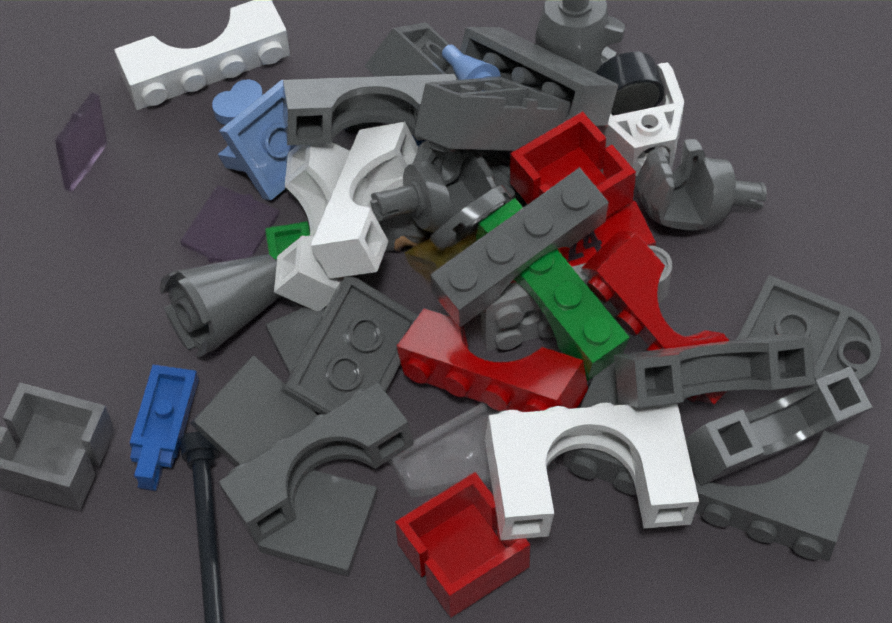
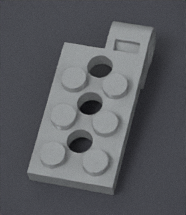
[481,246,672,352]

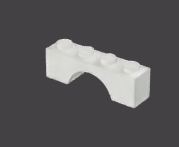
[114,0,290,110]
[310,122,418,279]
[274,142,349,311]

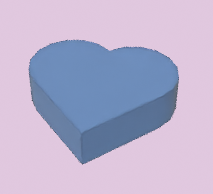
[212,79,263,125]

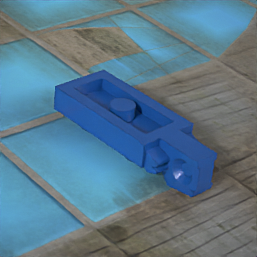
[130,365,199,491]

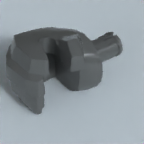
[535,0,625,73]
[635,139,767,230]

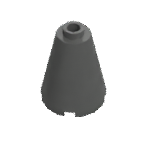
[160,254,281,357]

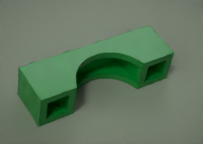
[476,198,630,381]

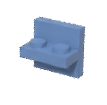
[218,80,297,200]

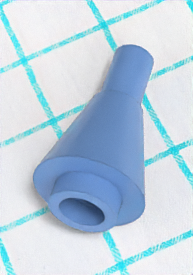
[442,45,501,80]

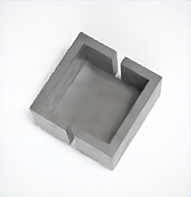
[0,382,115,511]

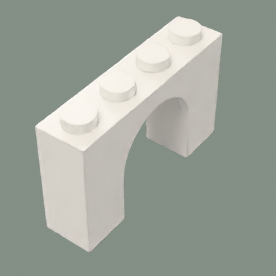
[485,403,699,540]

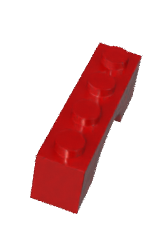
[581,230,730,405]
[397,308,588,412]

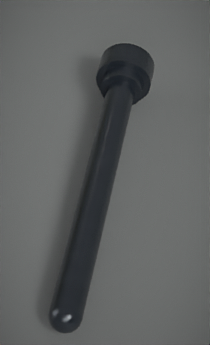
[180,431,224,623]

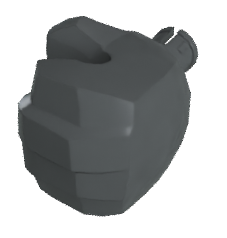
[370,140,496,232]

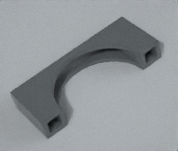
[563,362,869,562]

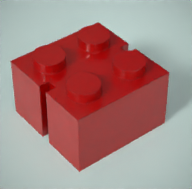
[510,111,636,217]
[395,472,530,618]

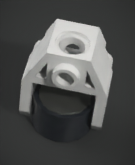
[596,51,684,176]

